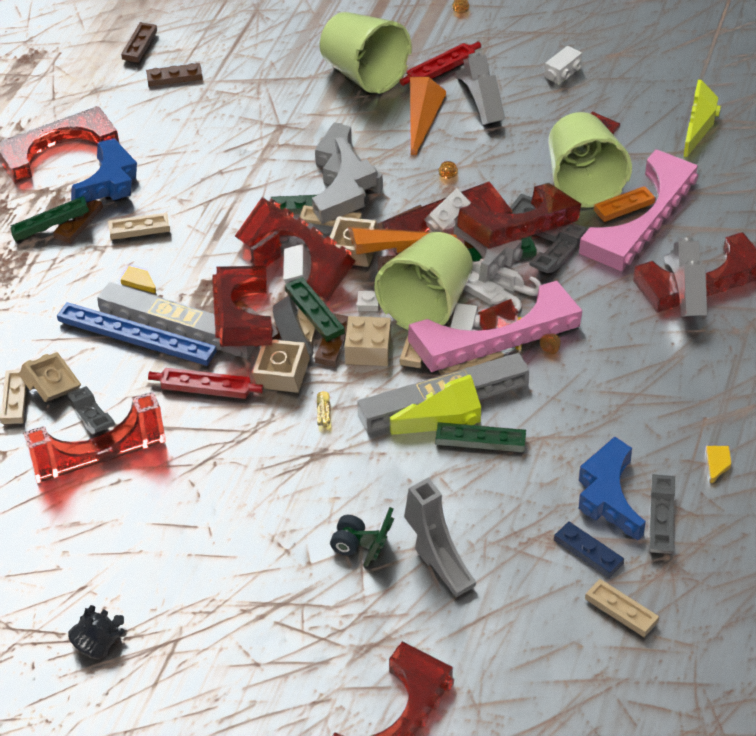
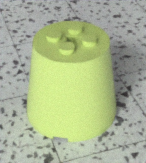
[320,12,412,94]
[548,112,632,208]
[374,232,473,330]

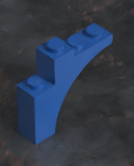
[71,138,137,202]
[578,437,646,541]

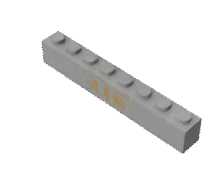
[97,281,259,359]
[357,353,530,433]

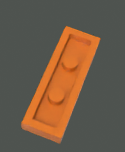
[594,186,655,222]

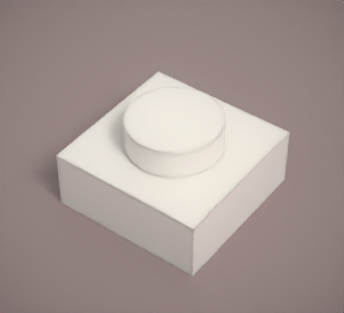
[357,291,379,311]

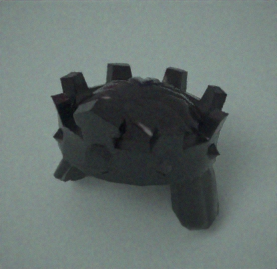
[68,605,125,660]

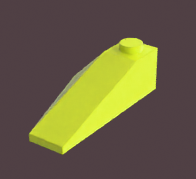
[683,79,721,157]
[390,375,481,435]

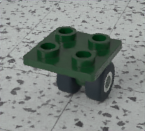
[330,507,395,567]

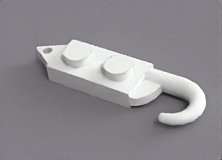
[473,259,542,296]
[464,270,522,315]

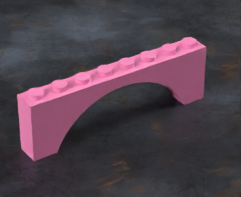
[579,149,699,271]
[408,281,582,372]

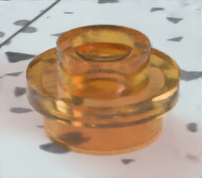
[452,0,469,14]
[439,161,458,179]
[540,333,561,354]

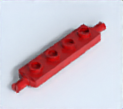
[399,41,482,86]
[148,367,264,399]

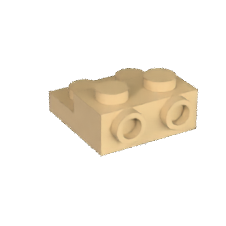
[18,352,82,402]

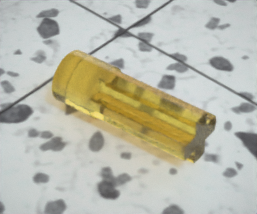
[317,391,330,428]

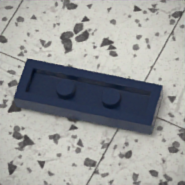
[554,521,624,578]

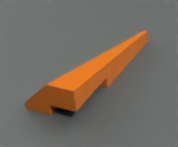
[410,77,446,155]
[348,227,457,255]

